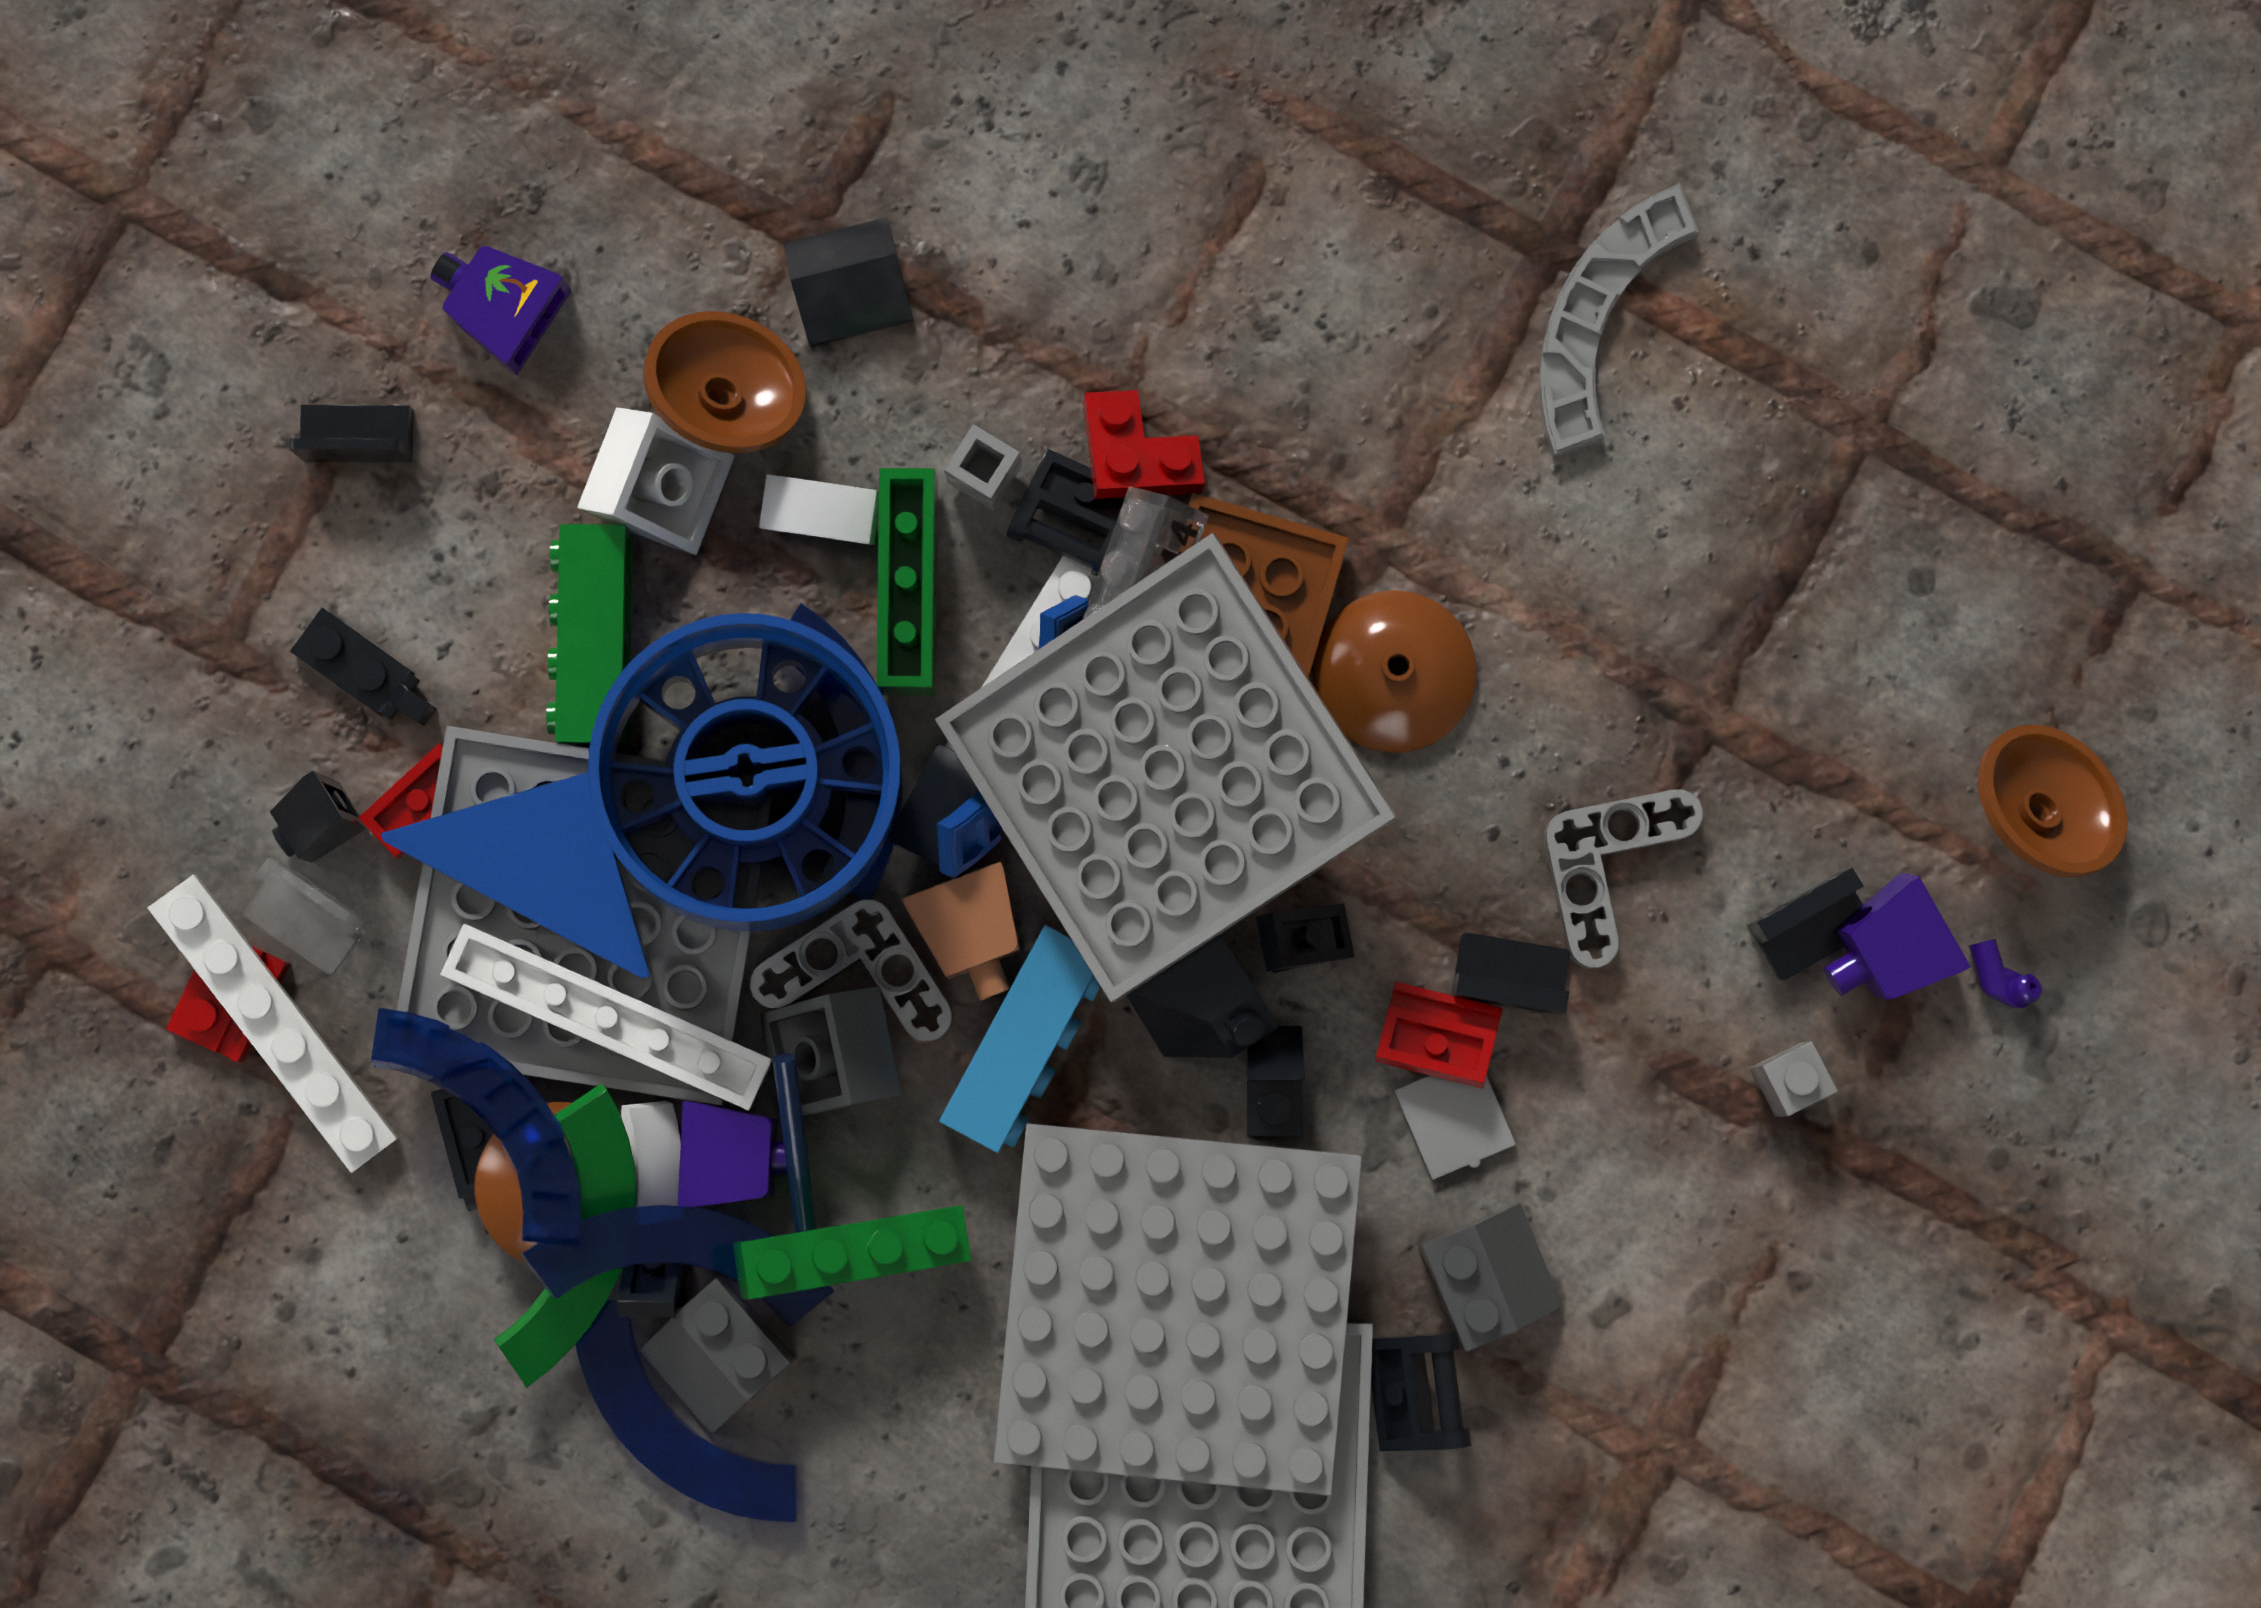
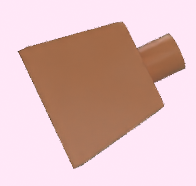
[902,862,1021,1001]

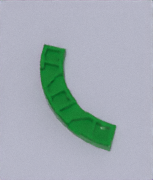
[494,1083,636,1388]

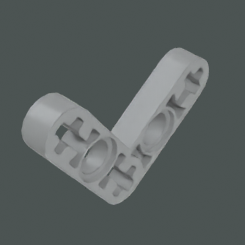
[1543,790,1703,969]
[750,900,953,1042]

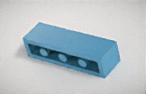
[939,925,1101,1153]

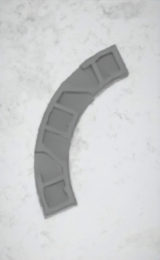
[1539,183,1699,458]

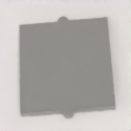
[1394,1076,1516,1180]

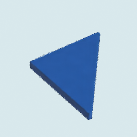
[381,772,651,979]

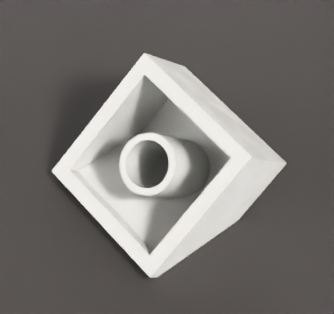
[577,407,735,555]

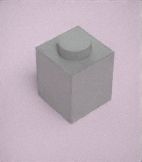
[944,424,1022,511]
[1750,1041,1838,1117]

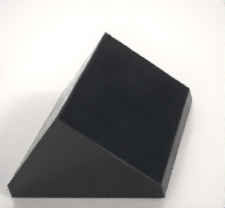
[783,217,914,347]

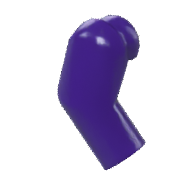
[1969,939,2042,1008]

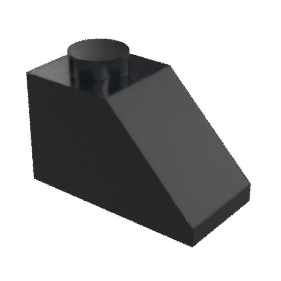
[270,771,367,863]

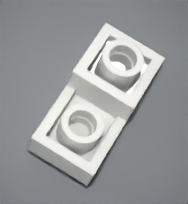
[759,474,879,545]
[621,1101,682,1225]

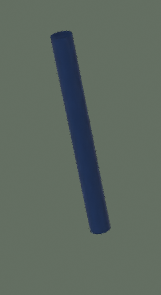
[773,1054,817,1232]

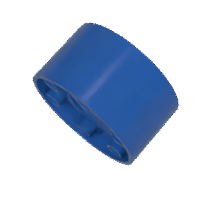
[588,613,900,932]

